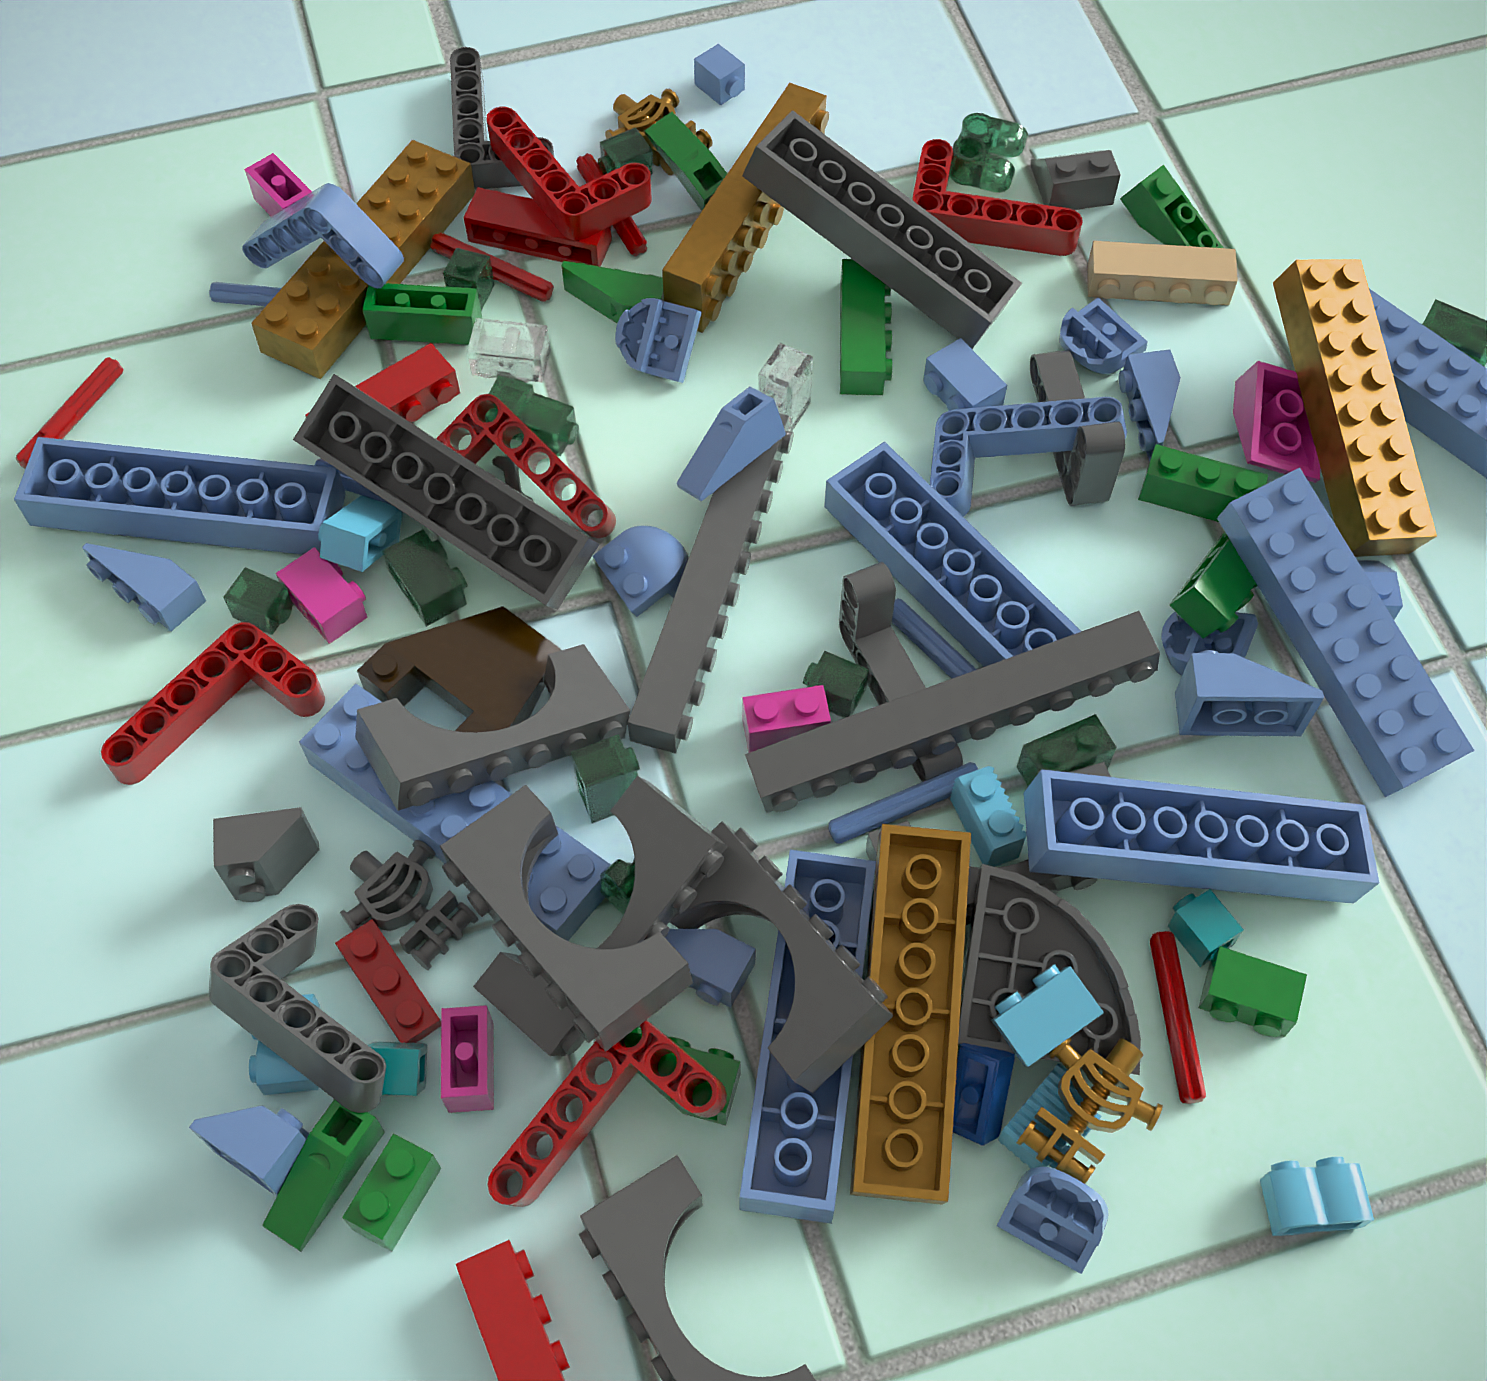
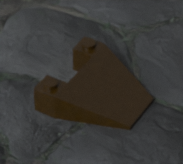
[357,606,561,733]

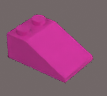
[1233,361,1321,483]

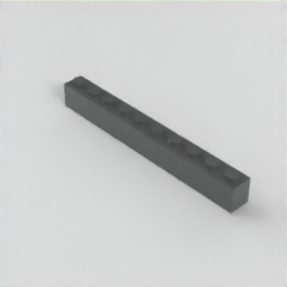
[627,413,794,753]
[745,611,1160,813]

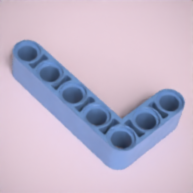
[242,183,404,289]
[930,397,1127,517]

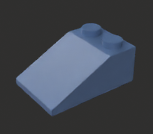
[1175,650,1324,737]

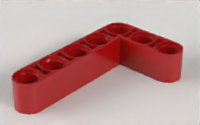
[486,106,652,241]
[912,139,1083,256]
[436,394,616,539]
[101,622,325,785]
[487,1020,727,1207]

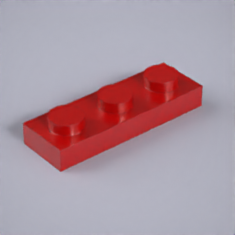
[335,919,441,1043]

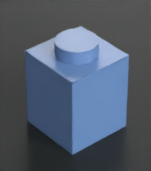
[694,43,745,105]

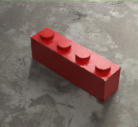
[463,187,612,267]
[305,343,460,422]
[455,1240,570,1381]

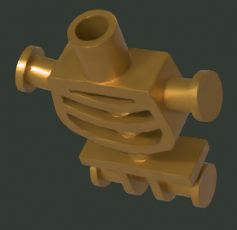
[605,89,713,175]
[1016,1038,1163,1184]

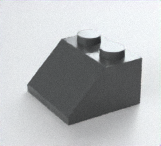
[1030,150,1121,210]
[213,807,319,902]

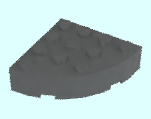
[958,864,1141,1075]

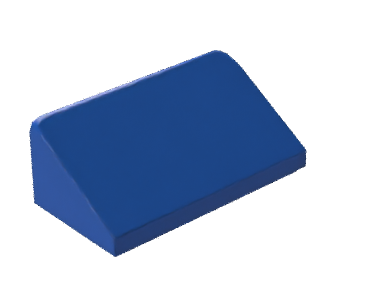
[953,1043,1015,1146]

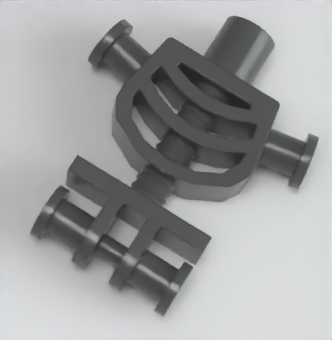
[340,840,479,970]

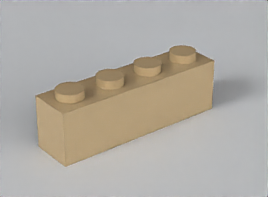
[1087,241,1238,305]

